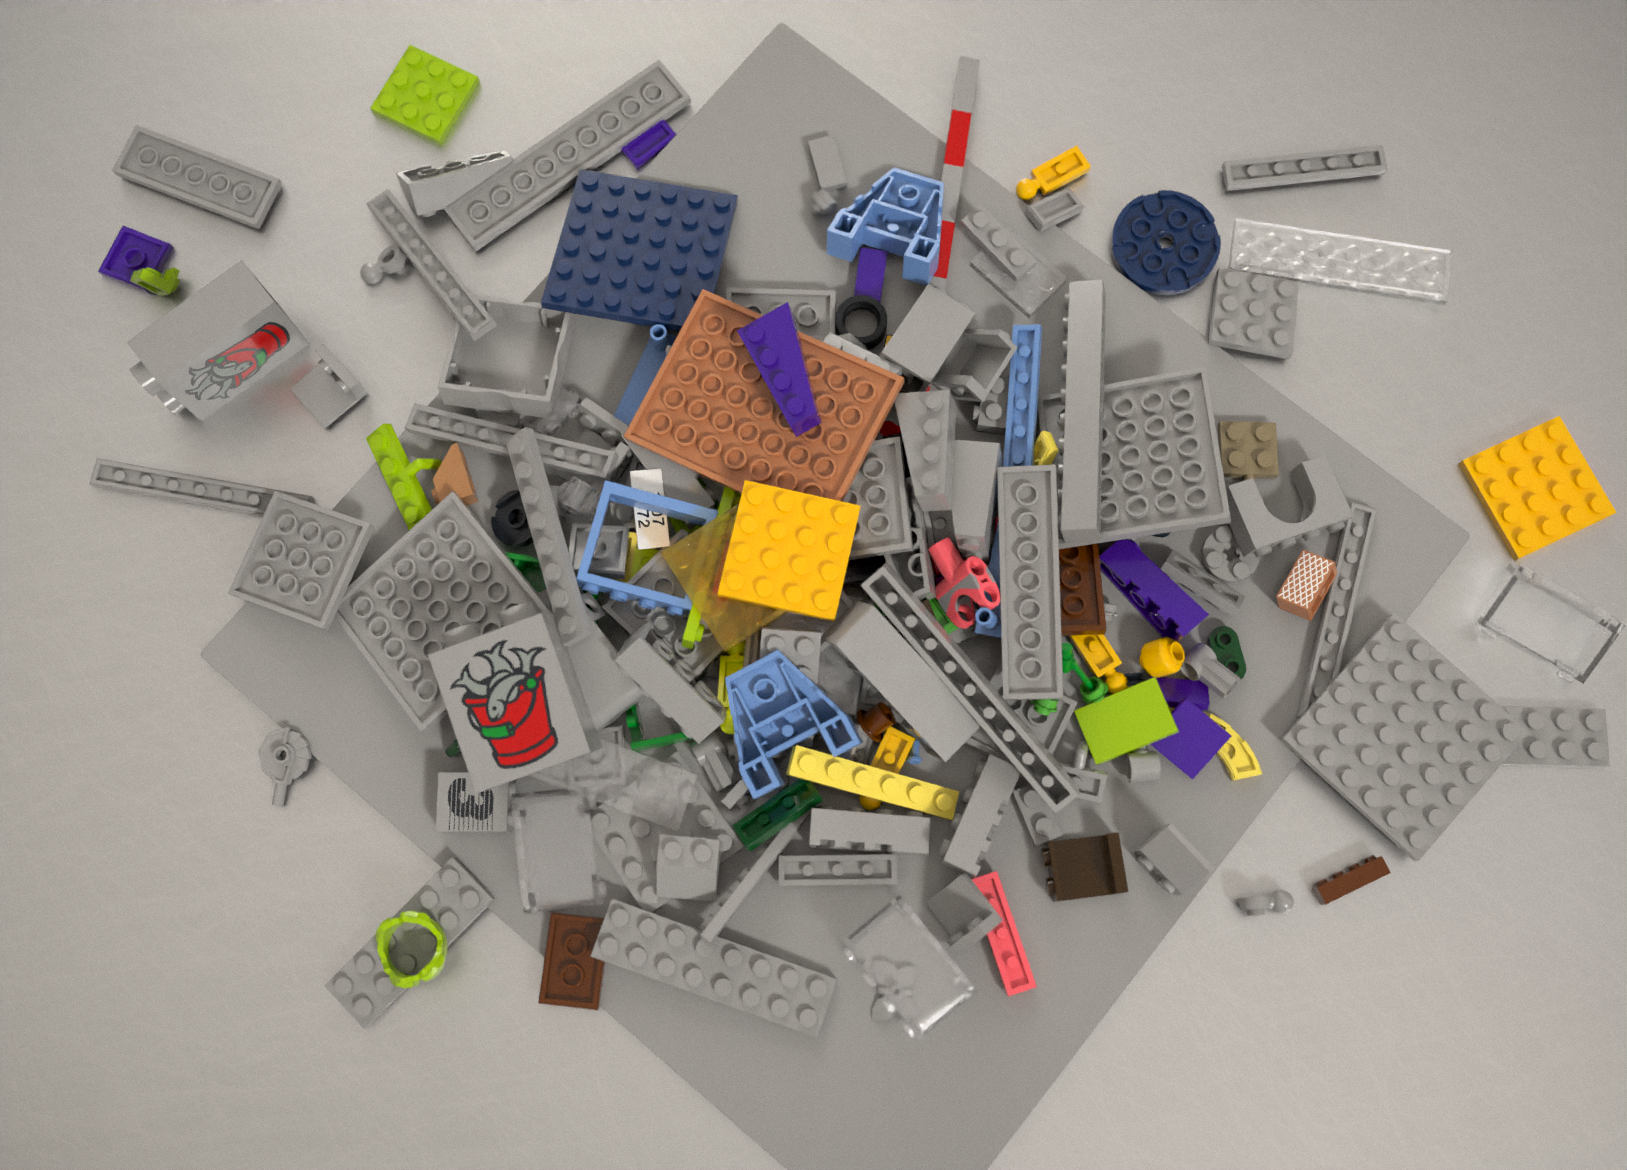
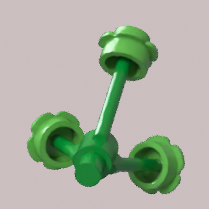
[1030,642,1108,716]

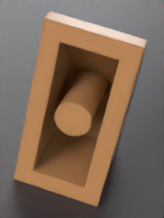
[431,443,479,506]

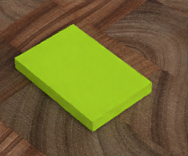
[1074,677,1179,765]

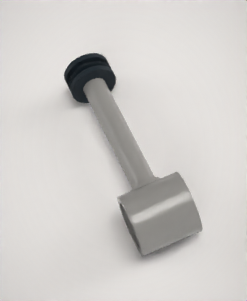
[1123,672,1161,782]

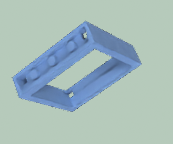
[576,480,718,616]

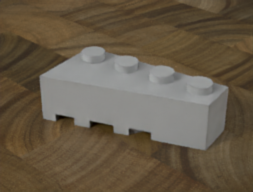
[895,390,956,512]
[884,476,936,601]
[614,619,728,744]
[937,754,1021,879]
[809,806,930,855]

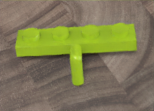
[366,423,442,530]

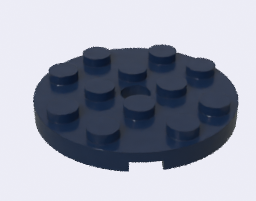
[1111,190,1221,295]

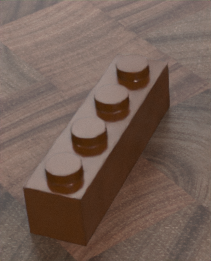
[1312,855,1391,905]

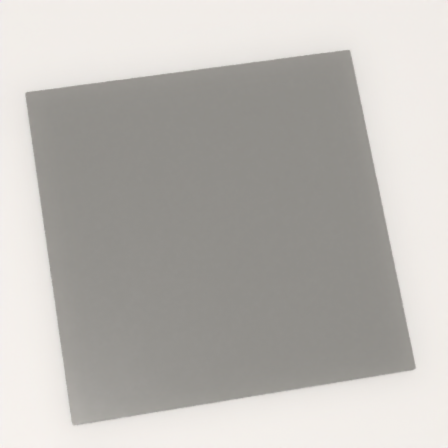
[201,23,1470,1170]

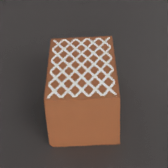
[1276,549,1337,621]

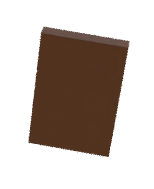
[538,912,605,1010]

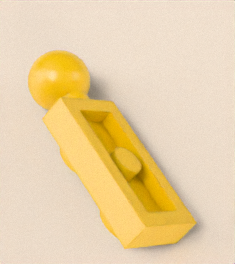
[1016,145,1091,200]
[1068,635,1128,694]
[859,727,915,810]

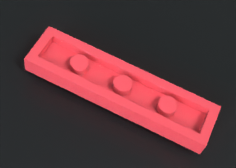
[971,871,1037,997]

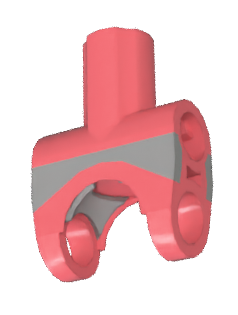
[928,537,1001,629]

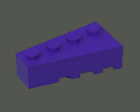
[737,302,822,437]
[1099,539,1209,642]

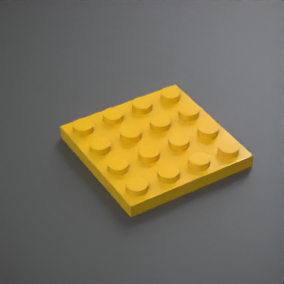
[1459,416,1617,561]
[718,480,861,622]

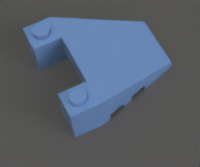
[827,167,944,286]
[725,650,864,799]

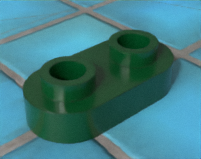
[1207,626,1246,680]

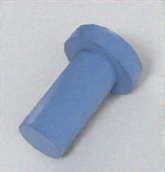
[907,740,922,764]

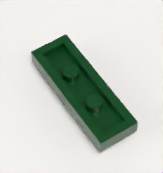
[732,779,823,852]

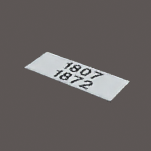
[630,468,670,550]

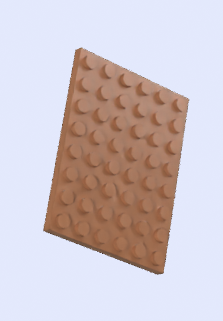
[623,289,905,502]

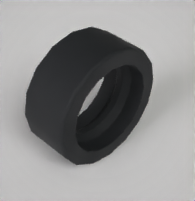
[835,295,887,350]

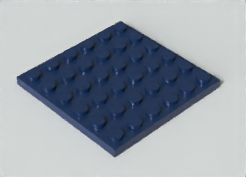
[541,169,738,331]

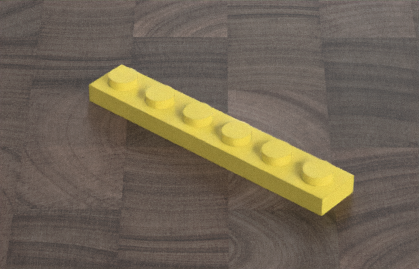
[786,745,959,820]

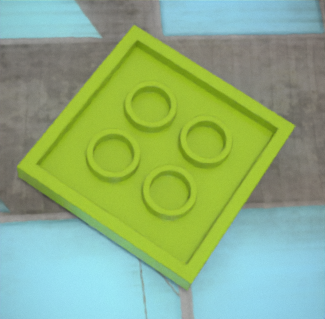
[370,45,480,146]

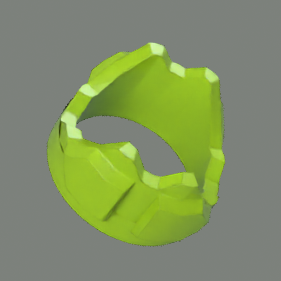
[375,910,447,988]

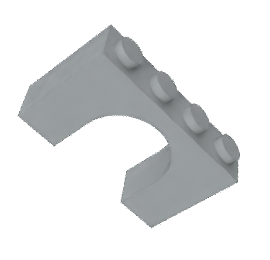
[1226,455,1354,558]

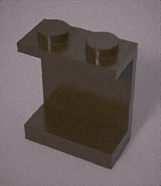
[1041,832,1128,902]

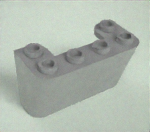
[567,592,645,731]

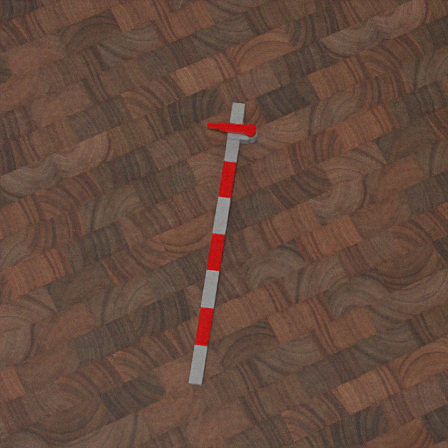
[879,56,980,440]

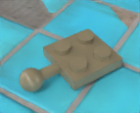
[1218,421,1279,481]

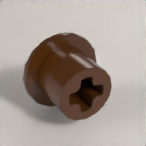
[856,702,896,742]

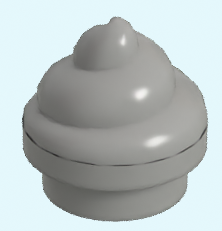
[810,188,838,216]

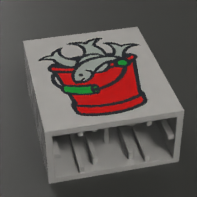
[127,260,310,422]
[428,602,602,794]

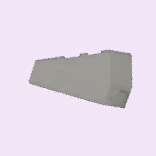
[396,150,513,217]

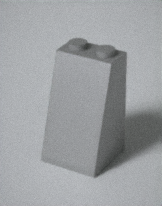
[880,283,975,393]
[951,440,1003,562]

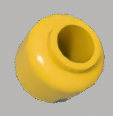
[1139,637,1185,678]

